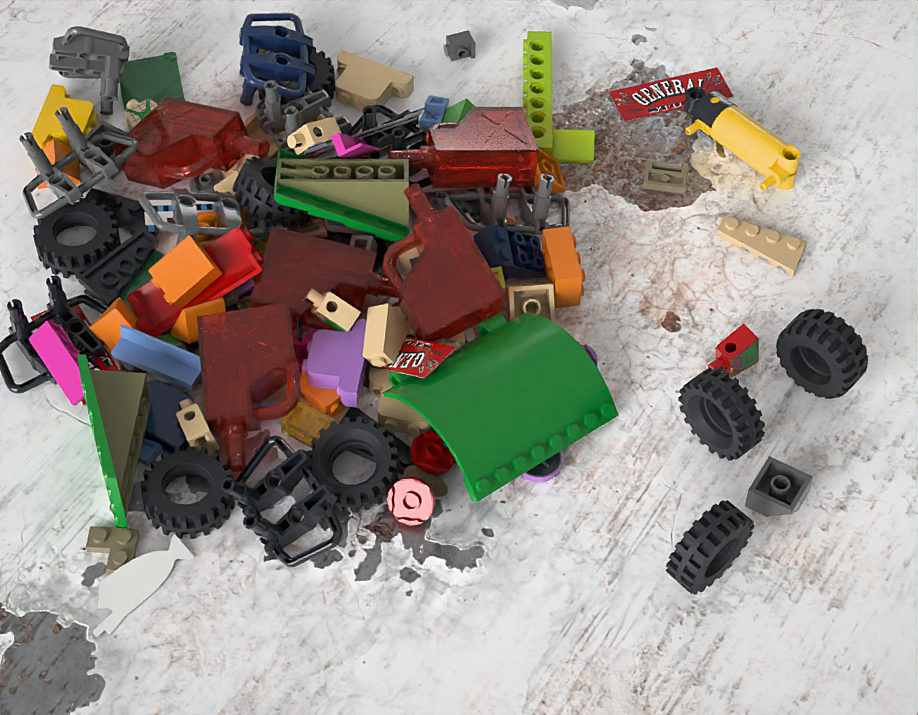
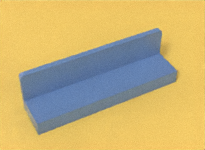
[111,324,204,390]

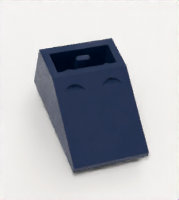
[473,224,547,279]

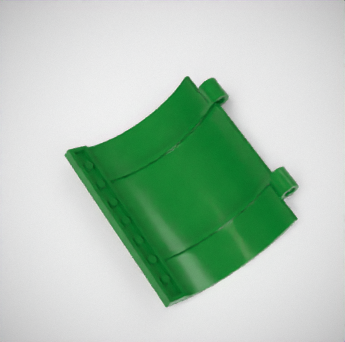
[383,313,619,502]

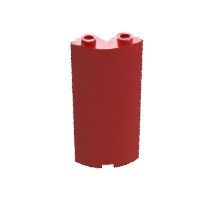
[126,224,265,338]

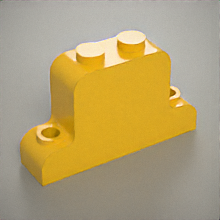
[32,84,99,149]

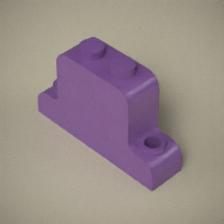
[302,319,368,408]

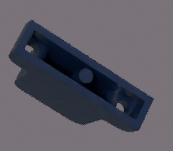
[144,380,194,455]

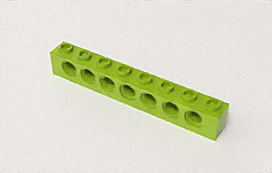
[523,31,553,156]

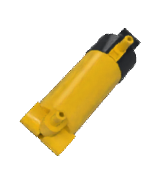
[684,86,800,191]

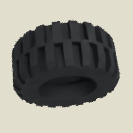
[776,309,868,399]

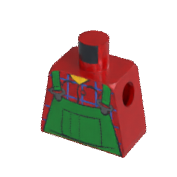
[708,324,759,377]

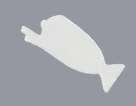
[91,534,194,637]

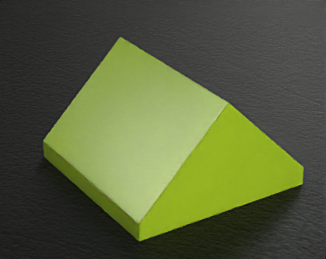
[552,129,595,163]

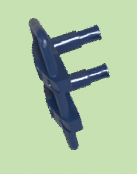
[239,12,315,106]

